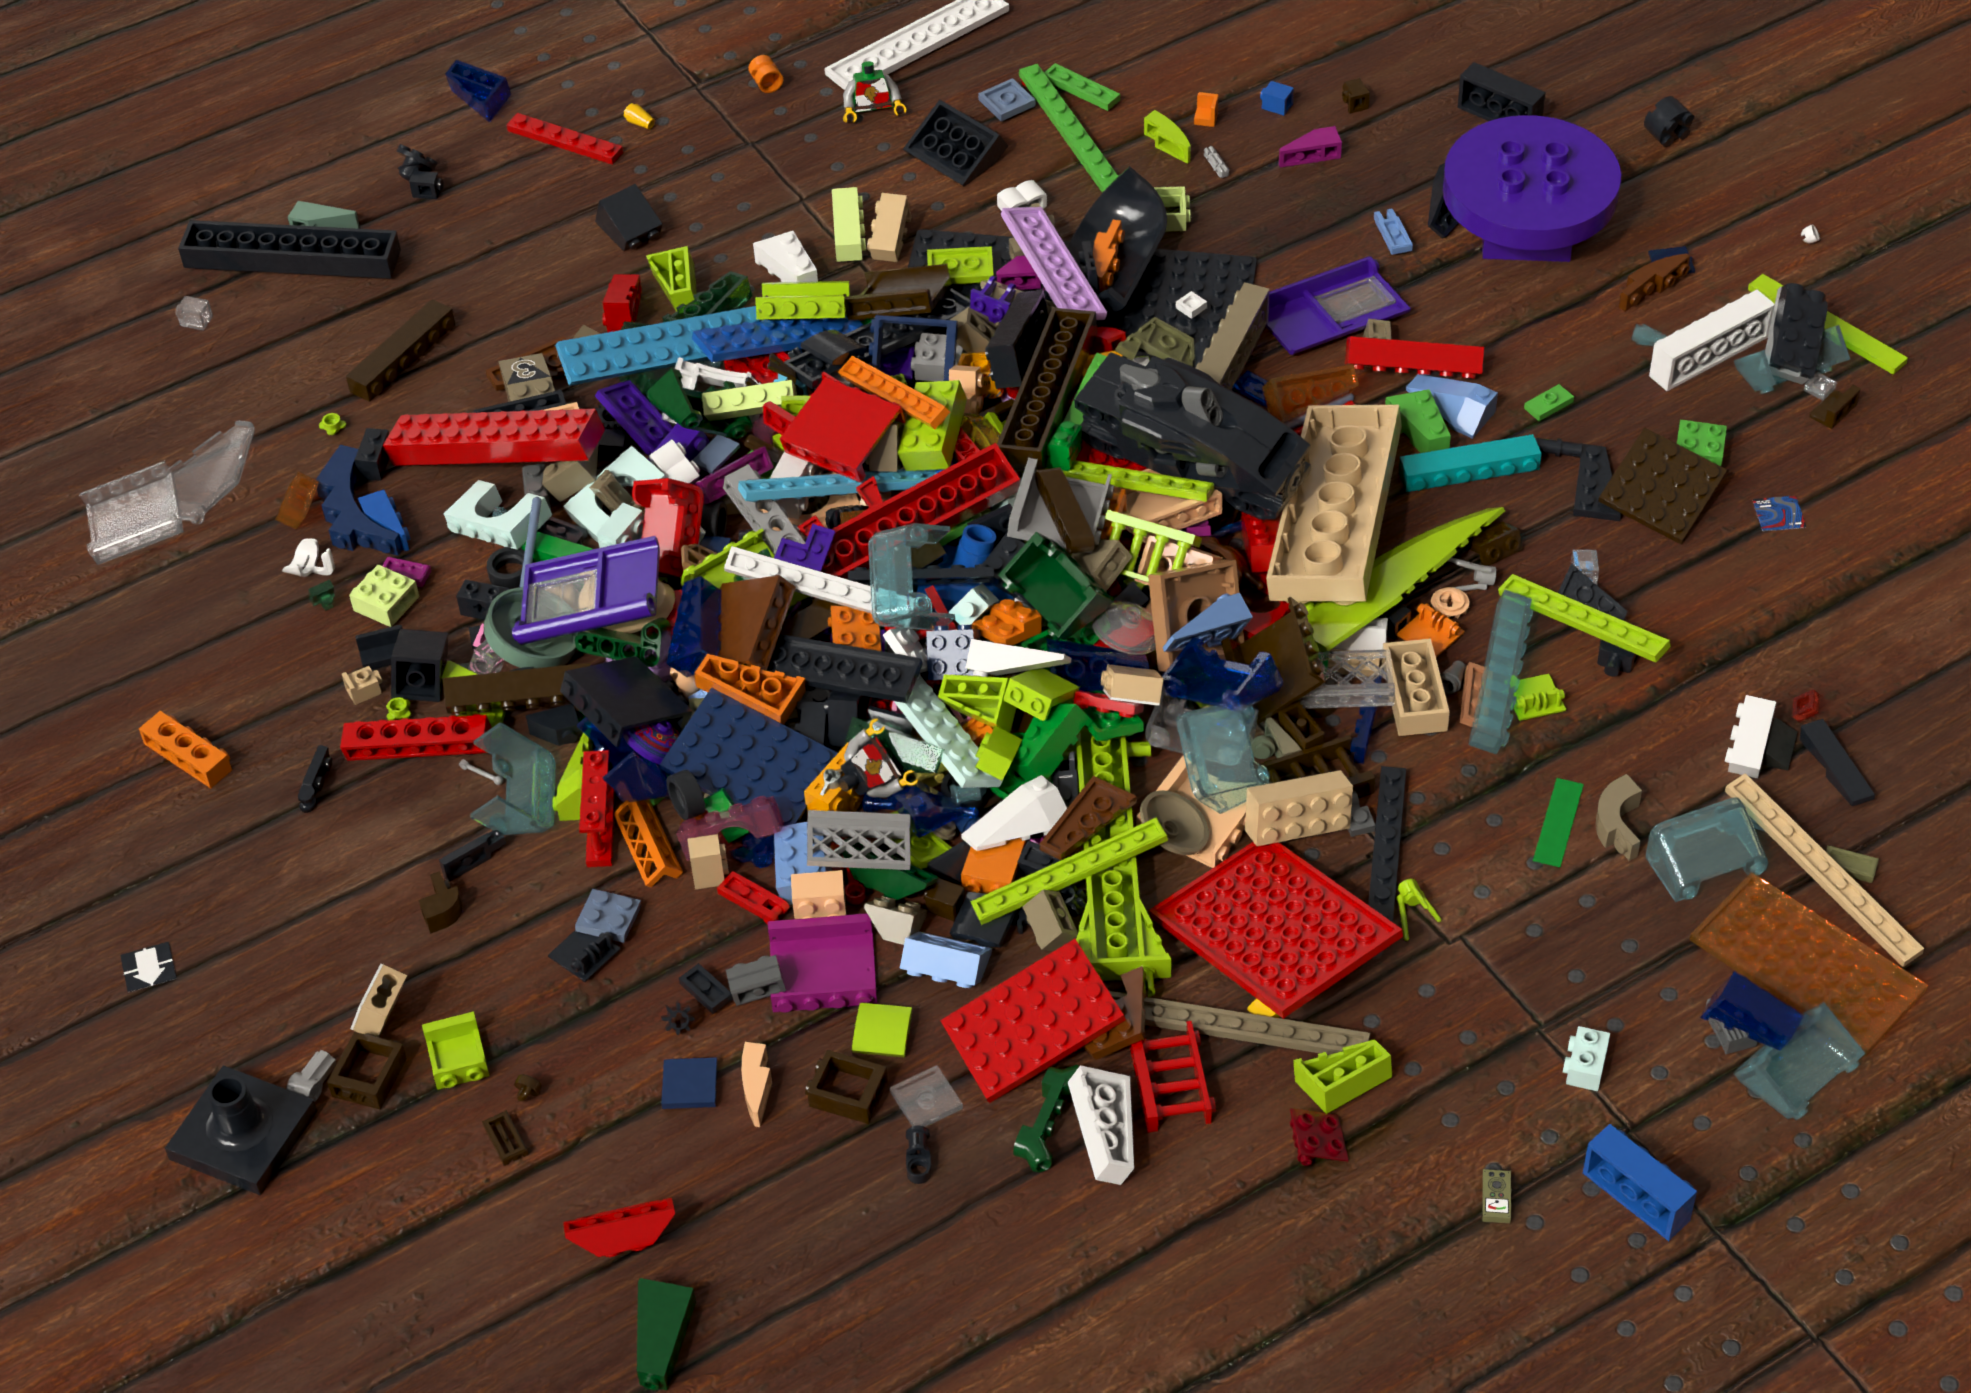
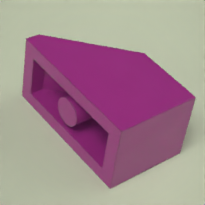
[997,255,1041,290]

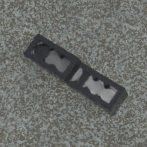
[1800,719,1875,806]

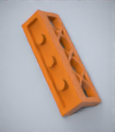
[614,794,683,887]

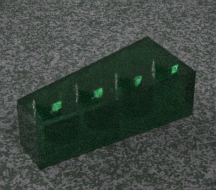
[662,271,753,322]

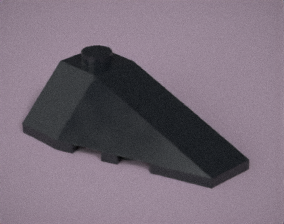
[1428,163,1458,238]

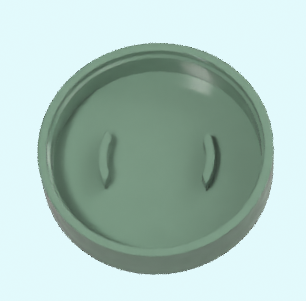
[484,587,580,668]

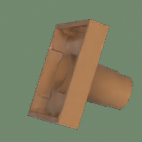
[1145,560,1244,672]

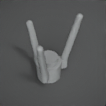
[1448,557,1496,591]

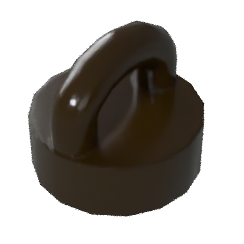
[514,1074,542,1102]

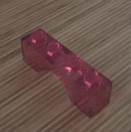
[676,796,784,861]

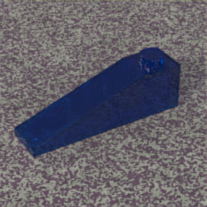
[886,769,963,838]

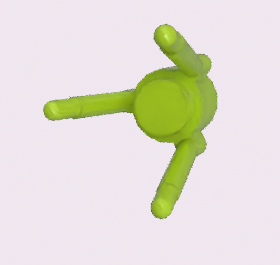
[1396,879,1441,941]

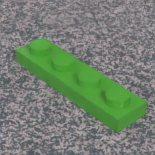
[1044,63,1120,111]

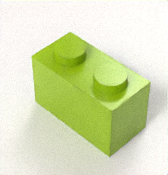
[975,726,1022,781]

